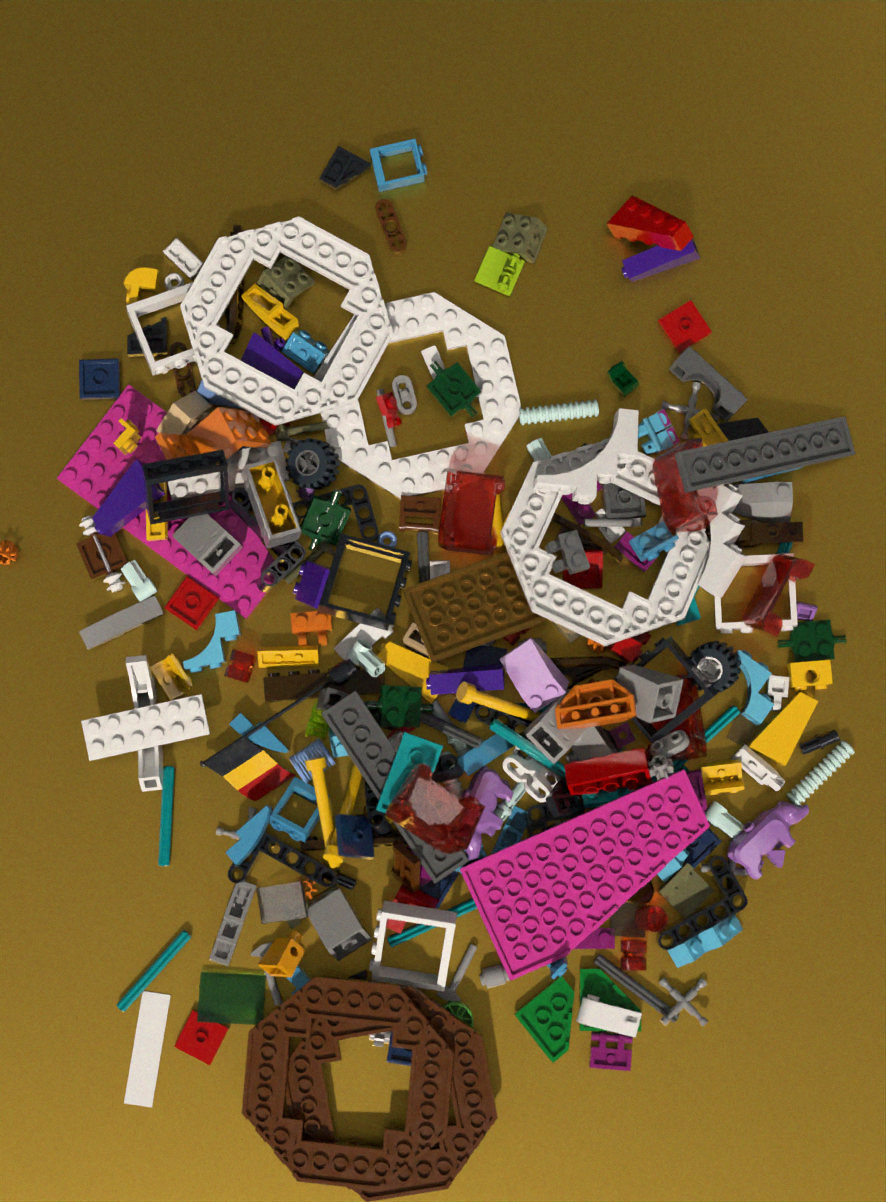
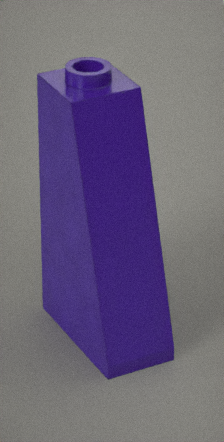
[621,238,700,282]
[240,333,304,390]
[92,459,165,537]
[426,663,505,695]

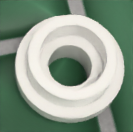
[164,273,184,291]

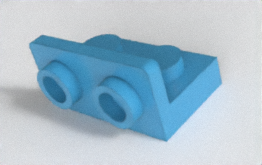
[281,330,330,374]
[629,521,679,562]

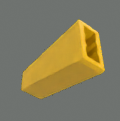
[376,642,450,704]
[747,691,818,766]

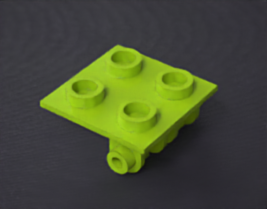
[474,246,525,296]

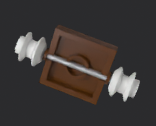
[76,515,128,593]

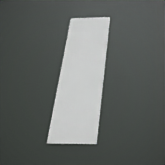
[124,991,171,1108]

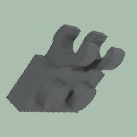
[545,530,590,575]

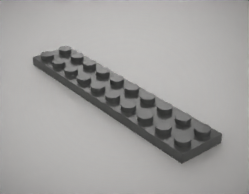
[675,416,856,493]
[321,691,469,883]

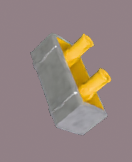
[241,457,302,548]

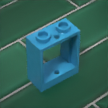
[370,139,427,192]
[270,777,330,842]

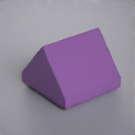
[796,601,818,621]
[766,850,785,868]

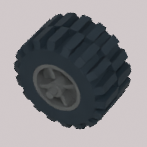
[285,438,340,490]

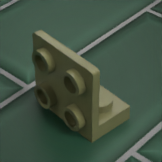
[492,213,548,263]
[256,256,315,310]
[657,862,714,918]

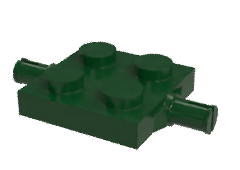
[426,361,482,418]
[300,489,351,552]
[777,620,847,663]
[366,685,434,728]

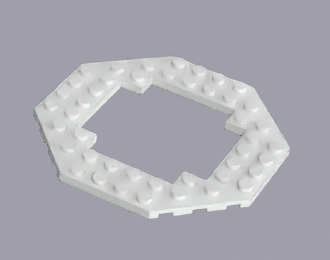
[180,217,394,426]
[313,292,521,499]
[500,438,711,646]

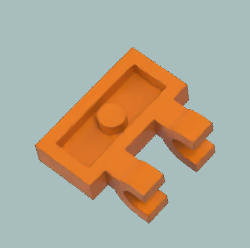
[291,611,332,646]

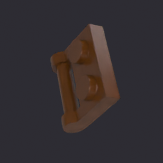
[399,495,441,534]
[392,840,421,893]

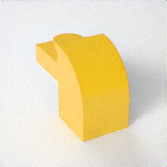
[124,267,161,304]

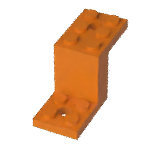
[155,407,271,465]

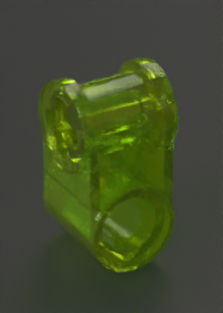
[305,703,329,741]

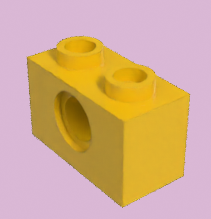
[787,660,833,691]

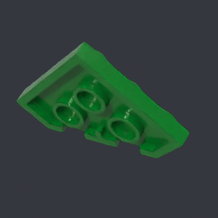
[579,968,641,1031]
[514,976,575,1063]

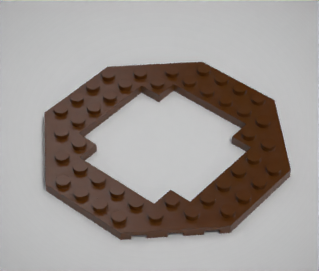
[242,975,454,1191]
[286,985,498,1202]

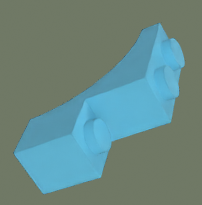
[183,610,241,673]
[734,650,775,725]
[667,914,743,968]

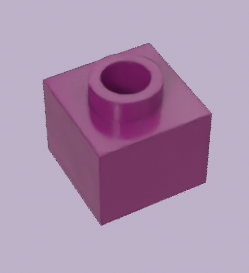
[608,722,636,749]

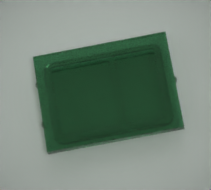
[197,972,266,1025]

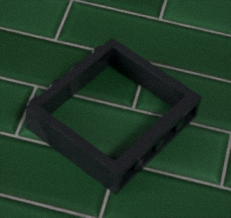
[142,450,230,525]
[318,533,412,631]
[613,636,718,744]

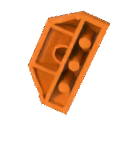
[555,679,637,729]

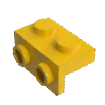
[113,418,141,455]
[149,653,193,702]
[700,759,745,795]

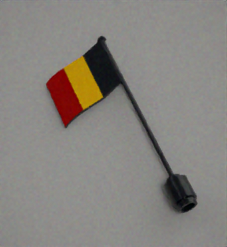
[200,658,359,802]

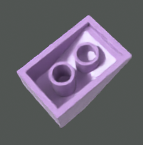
[500,637,569,713]

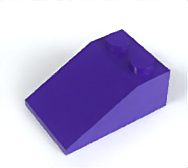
[293,560,330,609]

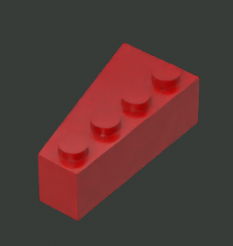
[606,195,694,251]
[564,748,653,795]

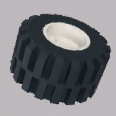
[687,641,741,693]

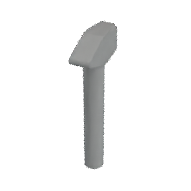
[583,518,643,527]
[250,941,283,1005]
[436,943,477,1002]

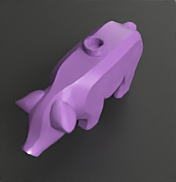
[455,766,513,860]
[727,801,809,880]

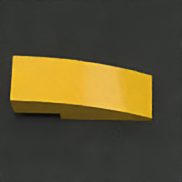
[241,284,299,340]

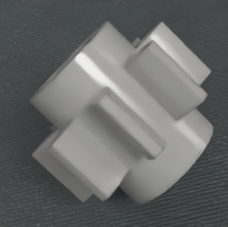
[648,754,674,780]
[369,1031,391,1047]

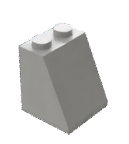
[617,665,684,723]
[305,889,372,961]

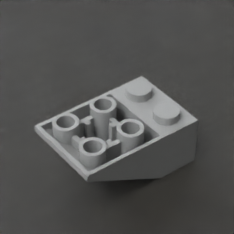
[172,514,243,576]
[524,689,587,764]

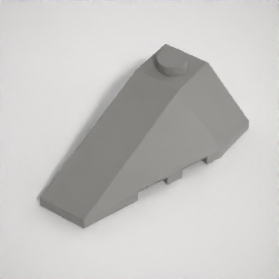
[732,482,793,523]

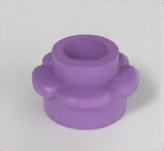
[296,487,315,499]

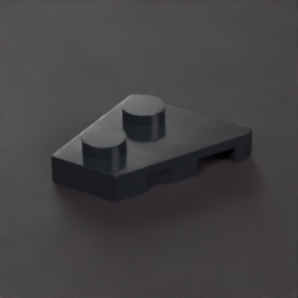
[127,317,168,357]
[717,417,769,441]
[546,775,583,818]

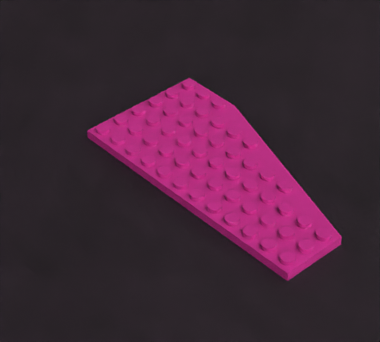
[57,385,282,619]
[460,769,710,981]

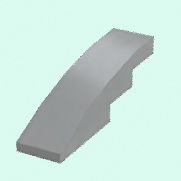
[79,596,163,650]
[209,882,257,967]

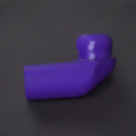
[261,327,286,351]

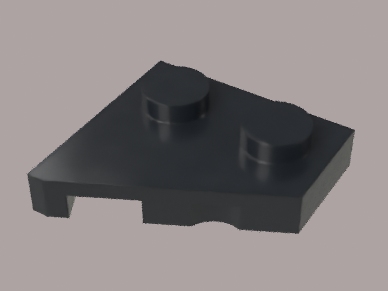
[319,146,371,190]

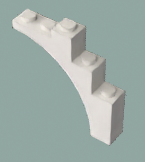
[533,408,639,504]
[697,483,747,598]
[126,655,163,792]

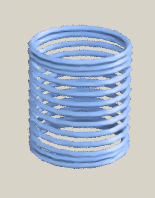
[289,738,336,783]

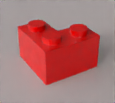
[608,631,651,664]
[386,884,439,933]

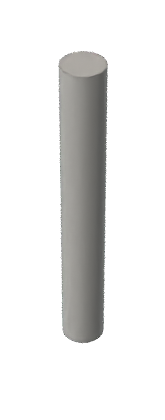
[376,389,397,448]

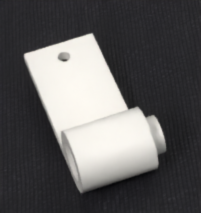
[334,608,394,660]
[576,994,642,1037]

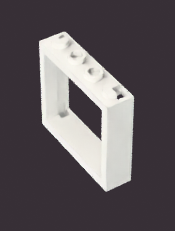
[126,282,220,375]
[714,553,797,634]
[369,901,457,992]

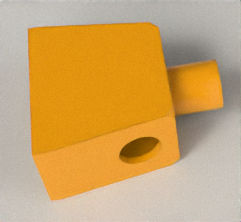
[257,930,305,977]

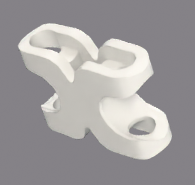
[503,747,562,803]

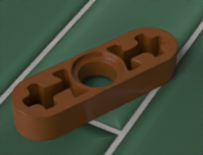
[375,199,407,254]
[169,342,197,398]

